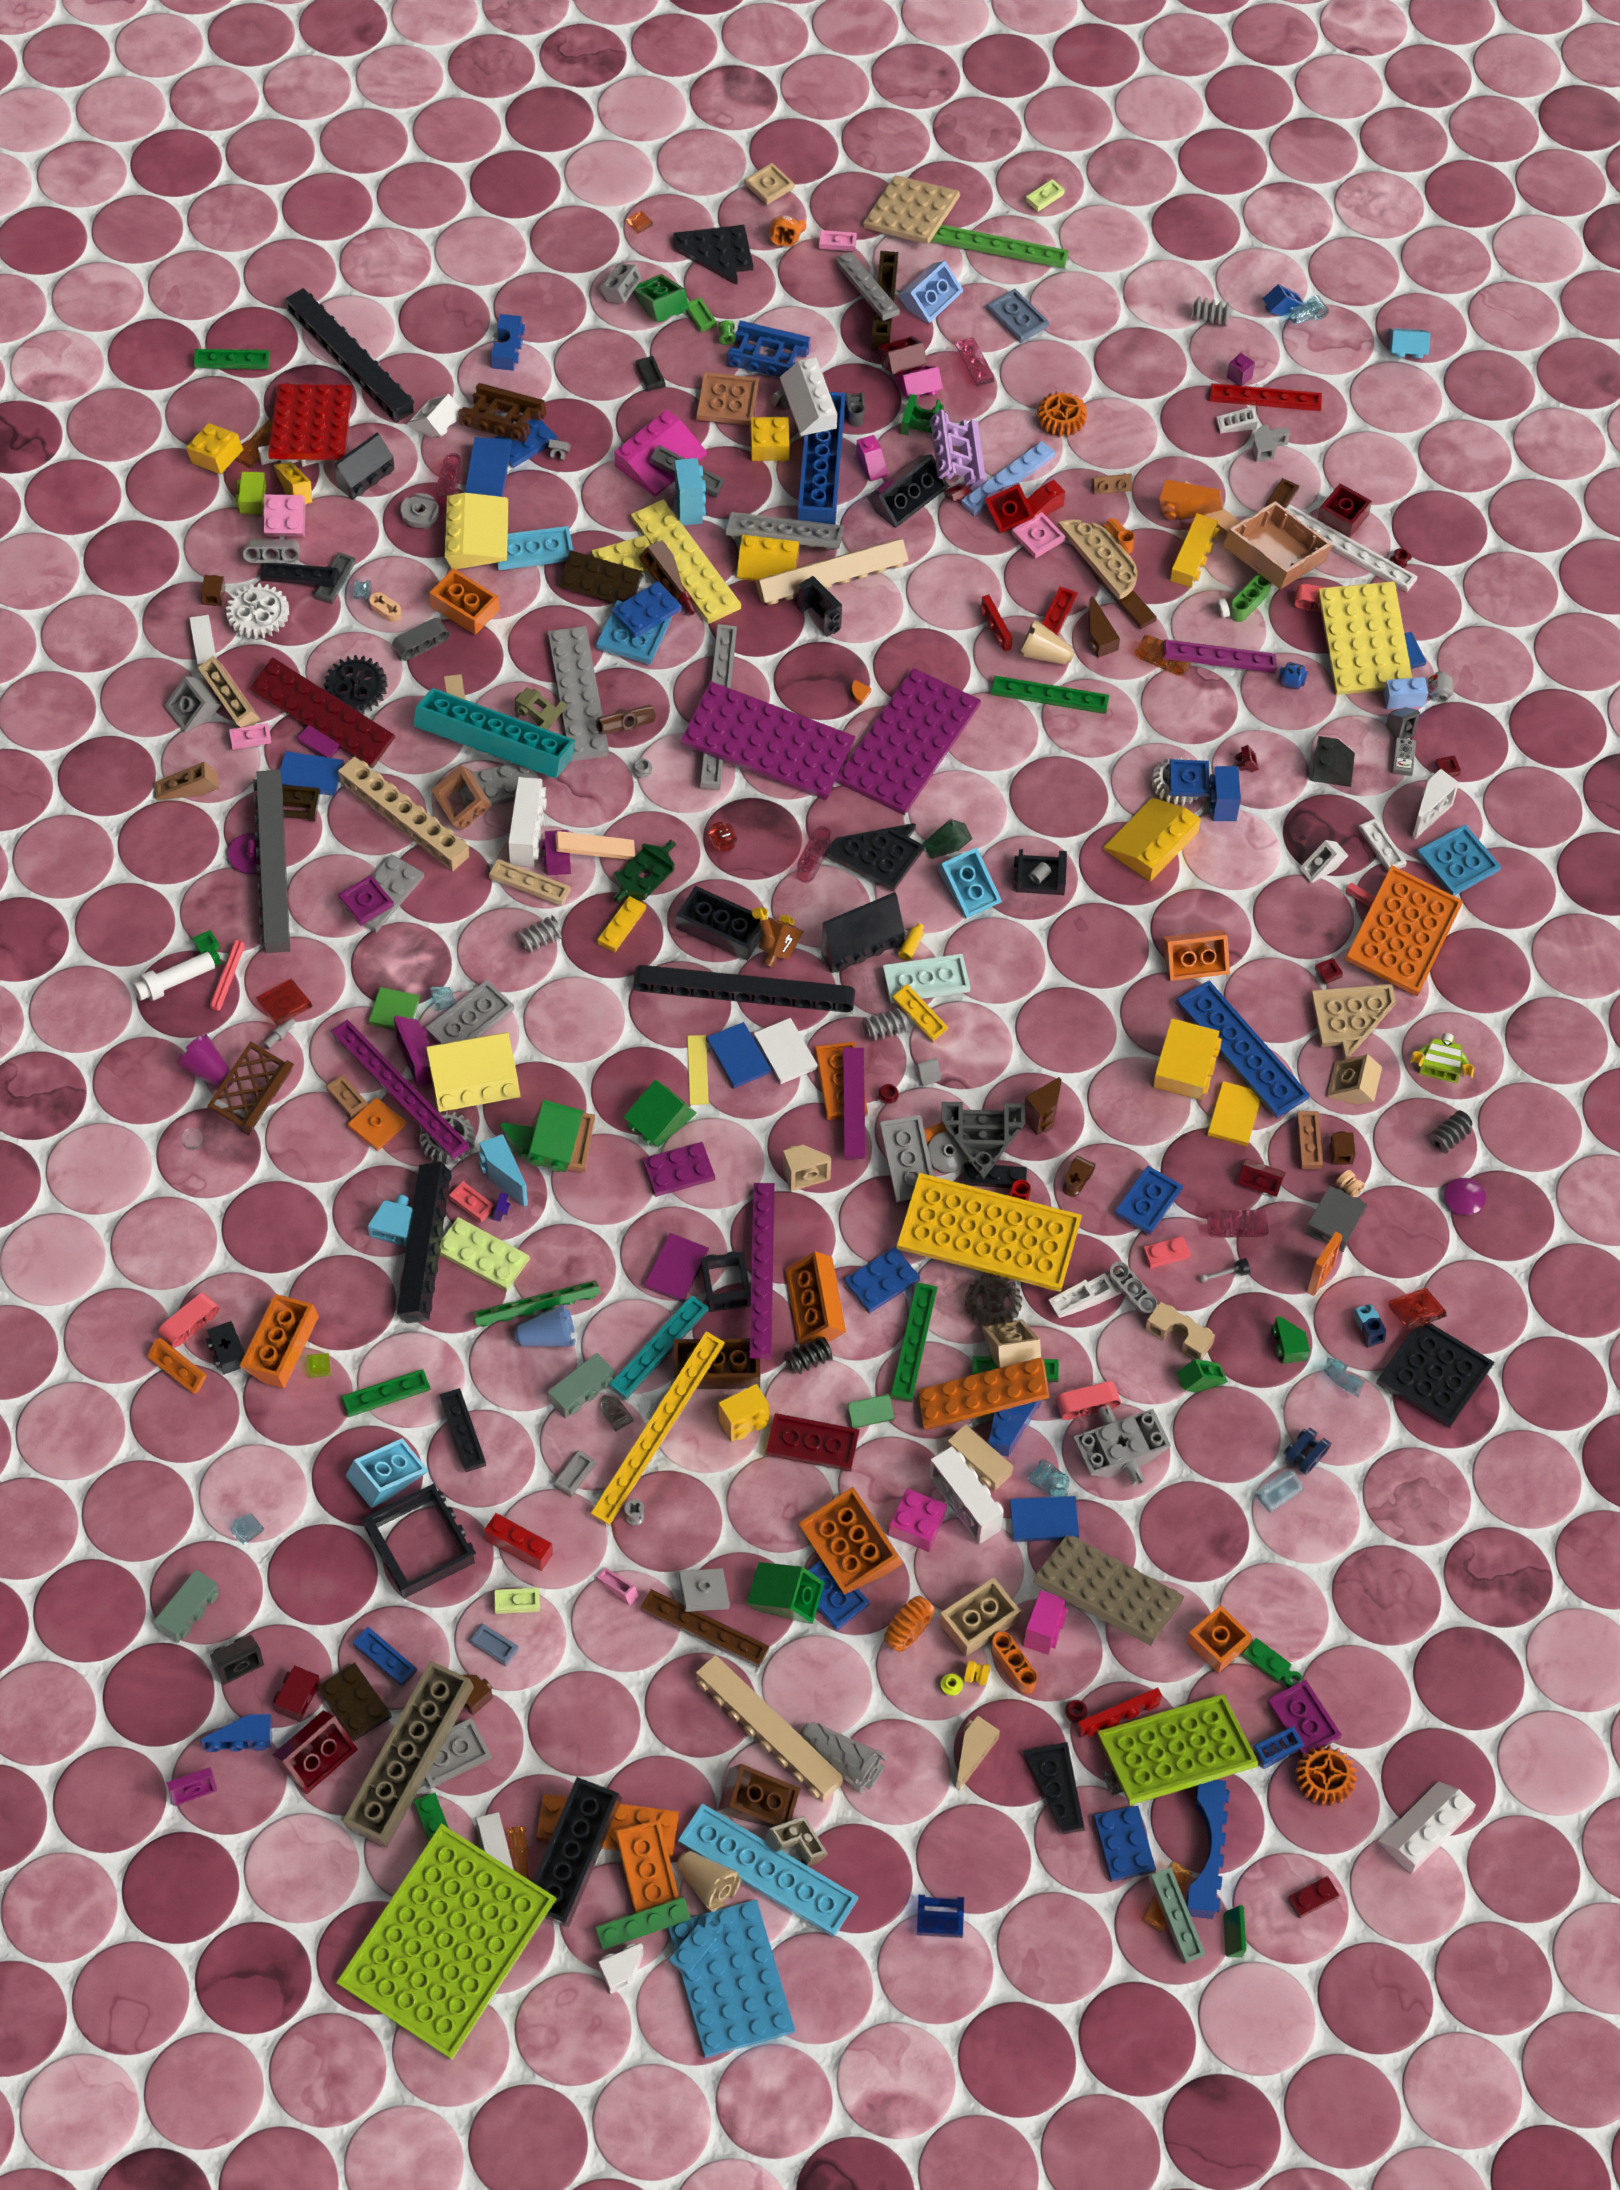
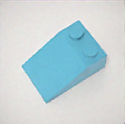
[937,847,1002,918]
[478,1134,528,1207]
[345,1438,428,1508]

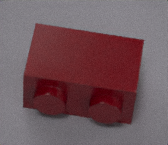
[273,1665,320,1722]

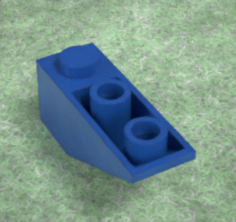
[201,1714,273,1752]

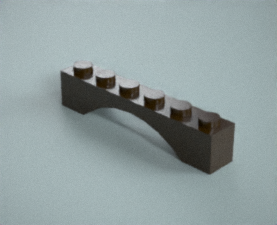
[871,251,899,350]

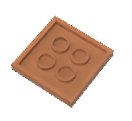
[697,372,759,426]

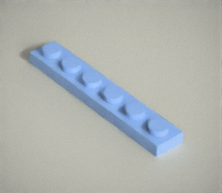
[961,441,1055,516]

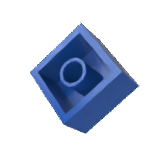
[1209,766,1241,821]

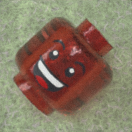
[708,821,737,853]

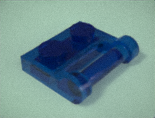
[916,1894,964,1938]

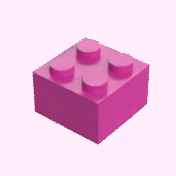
[889,1488,947,1552]
[1023,1590,1068,1655]

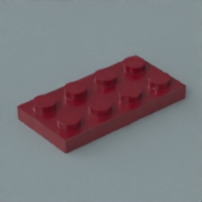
[766,1413,860,1472]

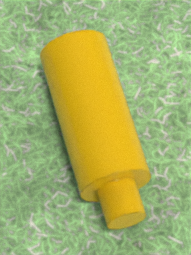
[898,923,924,961]

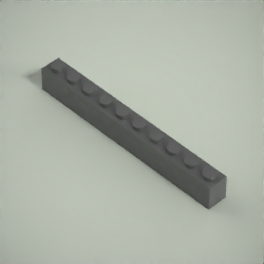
[253,770,291,953]

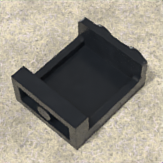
[797,576,842,637]
[1013,849,1067,895]

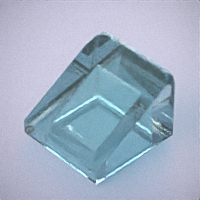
[430,987,456,1011]
[230,1513,264,1545]

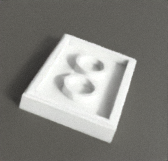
[754,1018,818,1084]

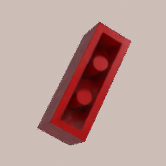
[484,1513,553,1571]

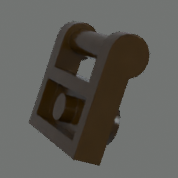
[282,785,320,822]

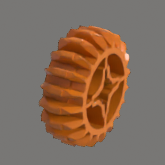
[1037,391,1087,437]
[884,1595,935,1652]
[1295,1745,1357,1806]

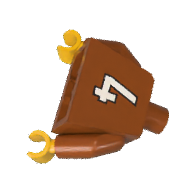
[752,907,804,967]

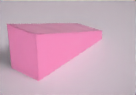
[596,1567,639,1606]

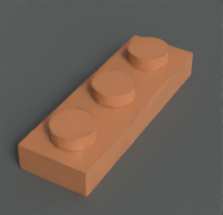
[1297,1111,1323,1169]

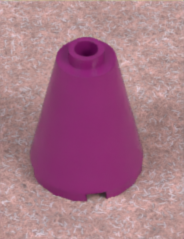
[177,1034,234,1089]

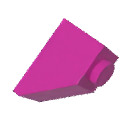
[856,435,888,482]

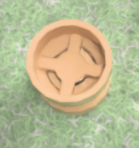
[1335,1170,1365,1197]

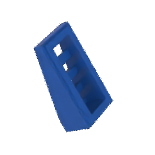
[1253,1726,1304,1769]

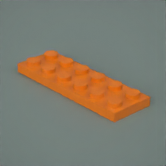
[918,1357,1050,1430]
[536,1794,679,1858]

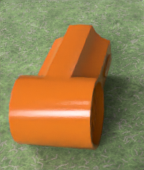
[1103,517,1135,554]

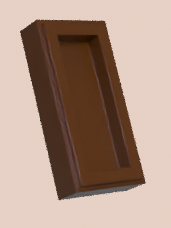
[1265,478,1299,508]

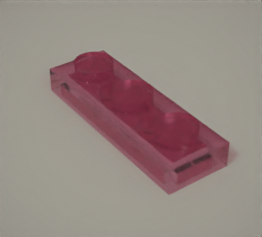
[956,337,995,387]

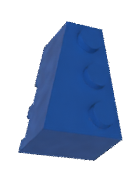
[988,1400,1042,1457]

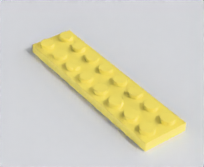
[631,499,741,624]

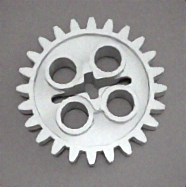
[226,583,290,639]

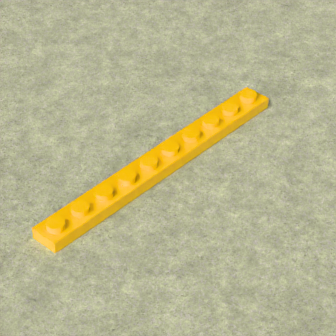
[591,1331,725,1526]

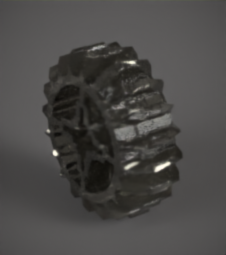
[965,1273,1022,1328]

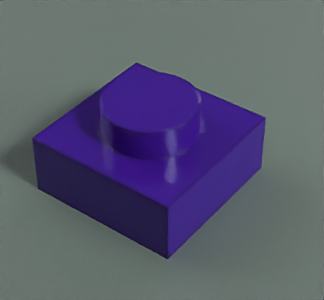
[492,1192,510,1222]

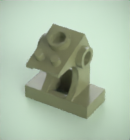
[514,687,567,730]

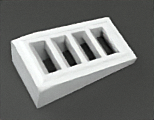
[1216,407,1258,433]

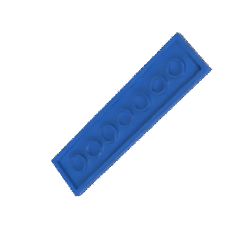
[1176,980,1310,1119]

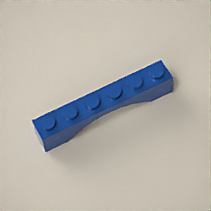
[1186,1780,1230,1919]

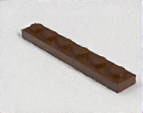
[641,1589,769,1668]

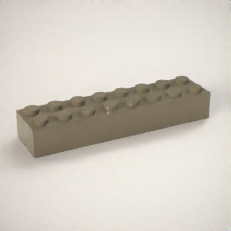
[342,1661,474,1848]

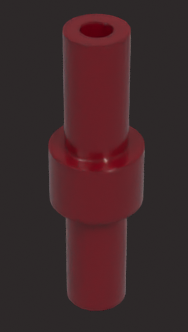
[678,584,696,615]

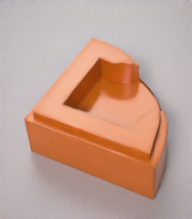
[852,680,871,705]

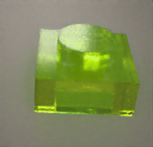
[308,1353,331,1378]

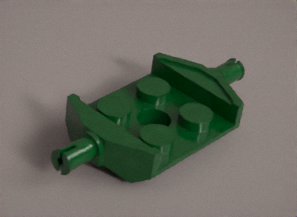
[613,839,676,904]

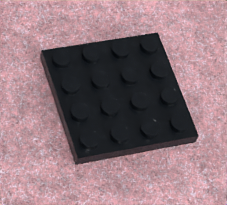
[1376,1317,1495,1429]

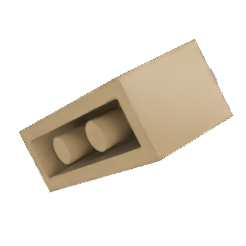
[947,1424,1013,1492]

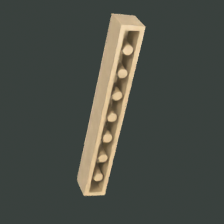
[755,539,908,605]
[696,1655,843,1802]

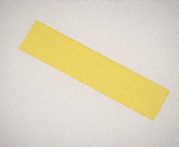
[688,1035,709,1105]

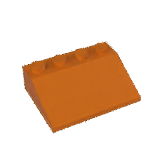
[798,1487,904,1594]

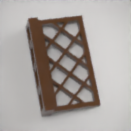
[207,1041,294,1136]

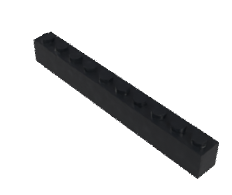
[285,288,414,423]

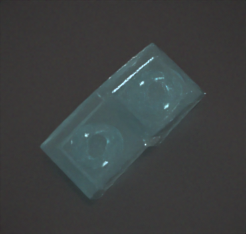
[1324,1357,1365,1397]

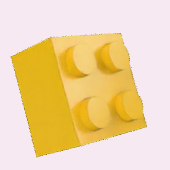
[751,417,789,461]
[186,423,243,474]
[718,1384,769,1442]

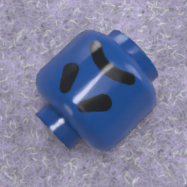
[1278,662,1308,689]

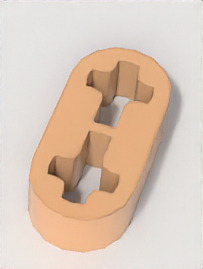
[369,592,401,622]

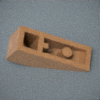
[155,761,219,800]

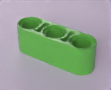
[1230,574,1271,622]

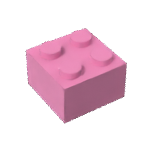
[264,495,305,537]

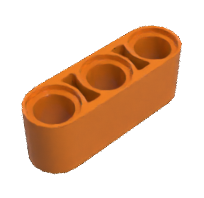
[991,1632,1037,1694]

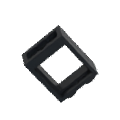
[701,1251,751,1312]

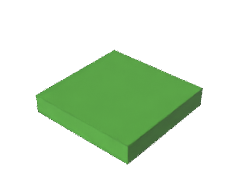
[369,987,420,1030]

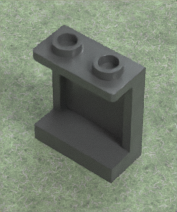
[1305,1186,1367,1252]

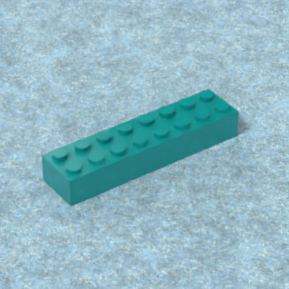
[413,688,575,778]

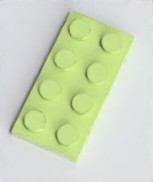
[440,1217,530,1292]

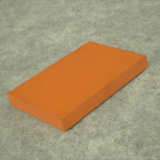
[1307,1232,1342,1296]

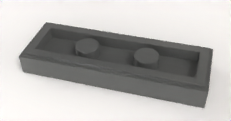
[314,552,356,604]

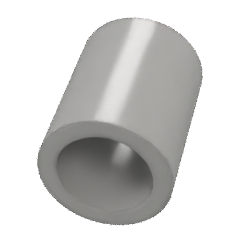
[1029,862,1051,884]

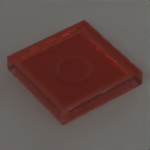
[256,978,313,1026]
[1388,1288,1447,1331]

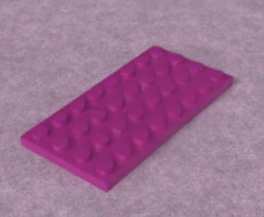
[836,668,981,815]
[681,681,856,800]

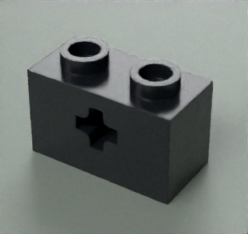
[206,1321,245,1375]

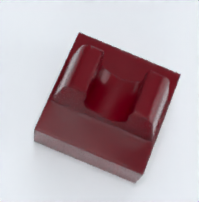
[1235,745,1259,772]

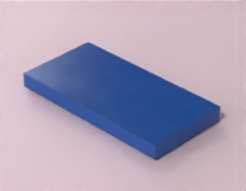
[465,437,512,497]

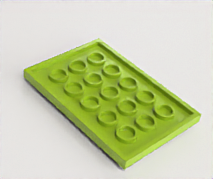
[1098,1694,1258,1805]

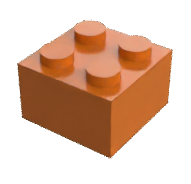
[1187,1605,1252,1673]

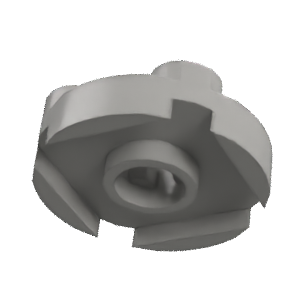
[401,493,439,529]

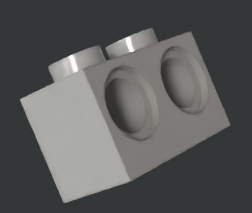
[600,263,642,303]

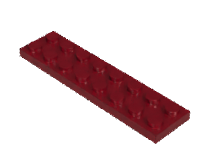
[250,657,396,768]

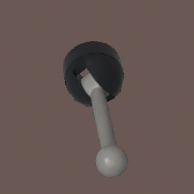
[1199,1258,1251,1283]

